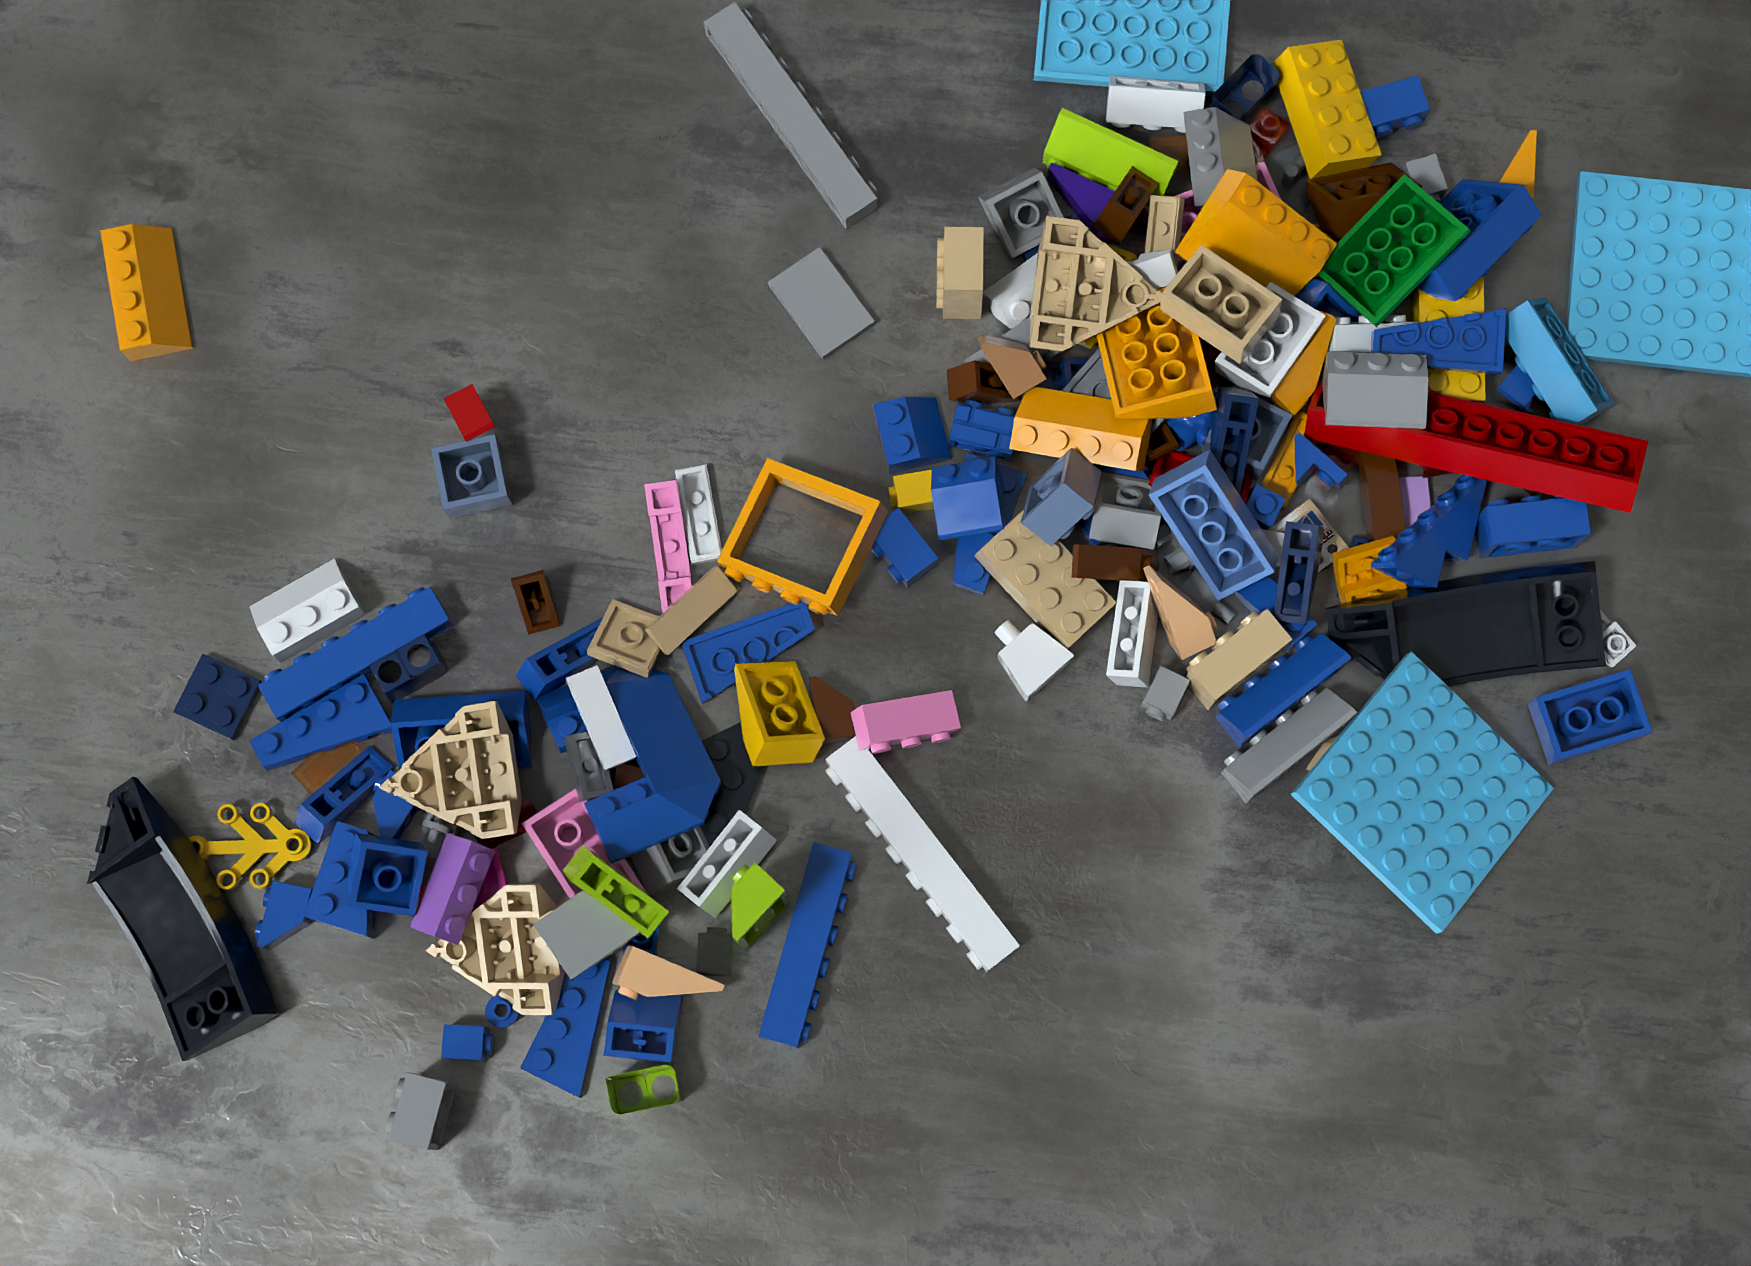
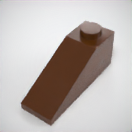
[1071,544,1159,582]

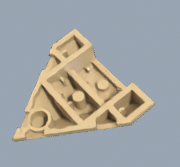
[1029,216,1162,352]
[379,701,522,839]
[425,883,565,1015]

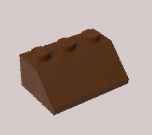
[1306,162,1422,240]

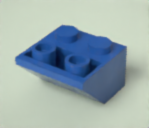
[604,990,682,1064]

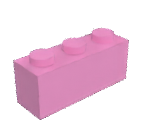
[851,690,961,754]

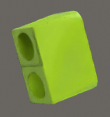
[605,1065,682,1115]

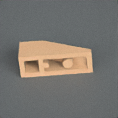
[1143,566,1217,660]
[612,946,725,1000]

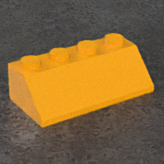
[100,224,193,361]
[1009,387,1153,471]

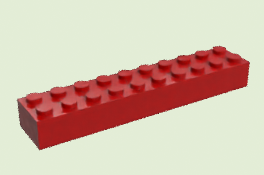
[1304,368,1649,513]

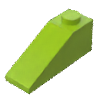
[562,844,669,938]

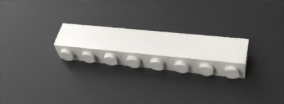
[825,736,1020,973]

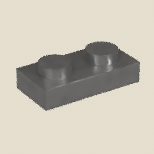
[564,732,614,802]

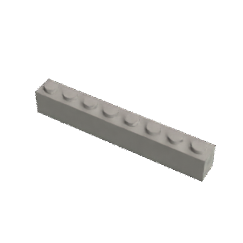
[704,2,879,230]

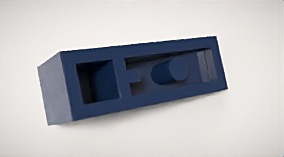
[1210,386,1259,494]
[1273,521,1324,624]

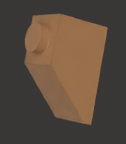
[977,335,1047,399]

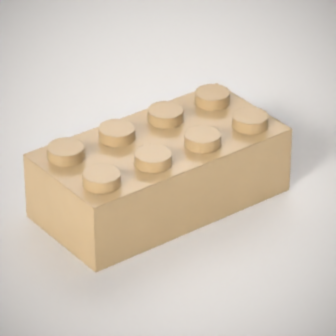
[974,510,1116,649]

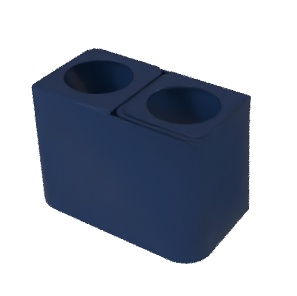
[1211,54,1279,122]
[369,634,448,703]

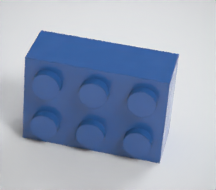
[1475,496,1591,559]
[1527,669,1653,766]

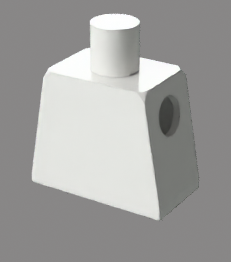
[994,620,1074,702]

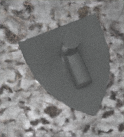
[1265,145,1311,216]

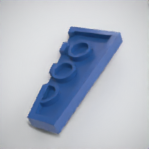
[1370,308,1506,375]
[681,601,815,704]
[249,674,392,771]

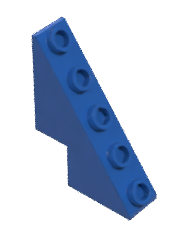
[1371,475,1487,588]

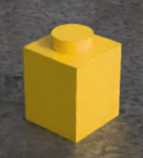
[888,470,934,514]

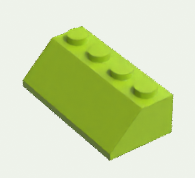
[1043,108,1178,214]
[731,863,791,951]

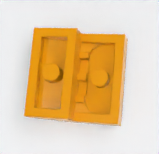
[1332,536,1407,604]

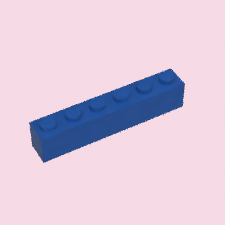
[258,587,454,722]
[758,842,857,1049]

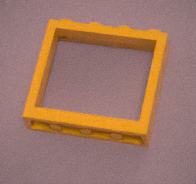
[717,458,888,616]

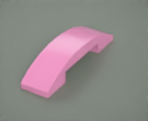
[644,480,692,613]

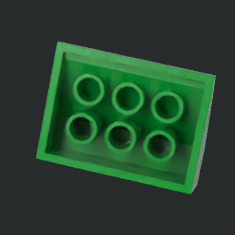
[1317,174,1471,328]

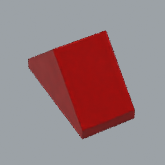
[444,384,495,442]

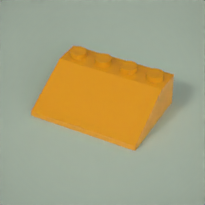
[1175,169,1337,296]
[1096,287,1217,419]

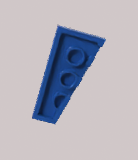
[953,453,1027,595]
[520,959,612,1098]

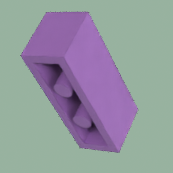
[410,833,495,945]

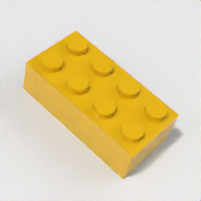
[1272,40,1382,179]
[1412,276,1485,404]

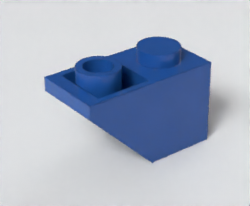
[254,881,313,950]

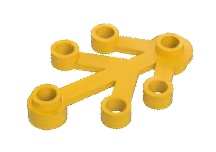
[189,803,312,891]

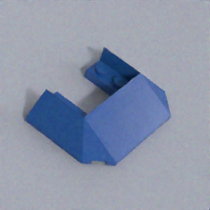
[536,665,721,864]

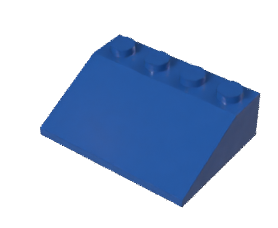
[1416,179,1542,301]

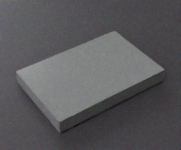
[768,247,875,360]
[533,867,640,981]

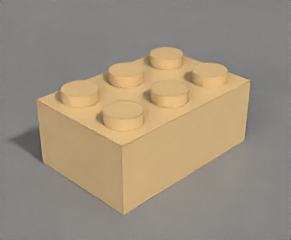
[936,227,984,319]
[1160,245,1283,364]
[1185,609,1293,711]

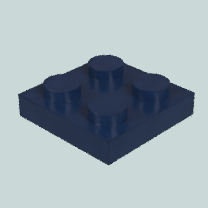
[173,654,262,741]

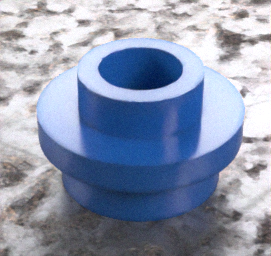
[485,995,519,1028]

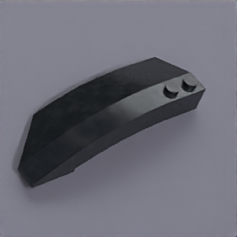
[1326,561,1606,686]
[87,777,279,1061]

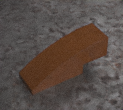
[1357,450,1405,540]

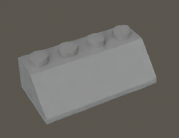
[1221,688,1357,803]

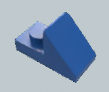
[1294,432,1349,490]

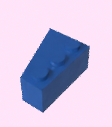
[304,821,376,939]

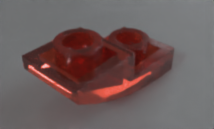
[1249,107,1290,165]

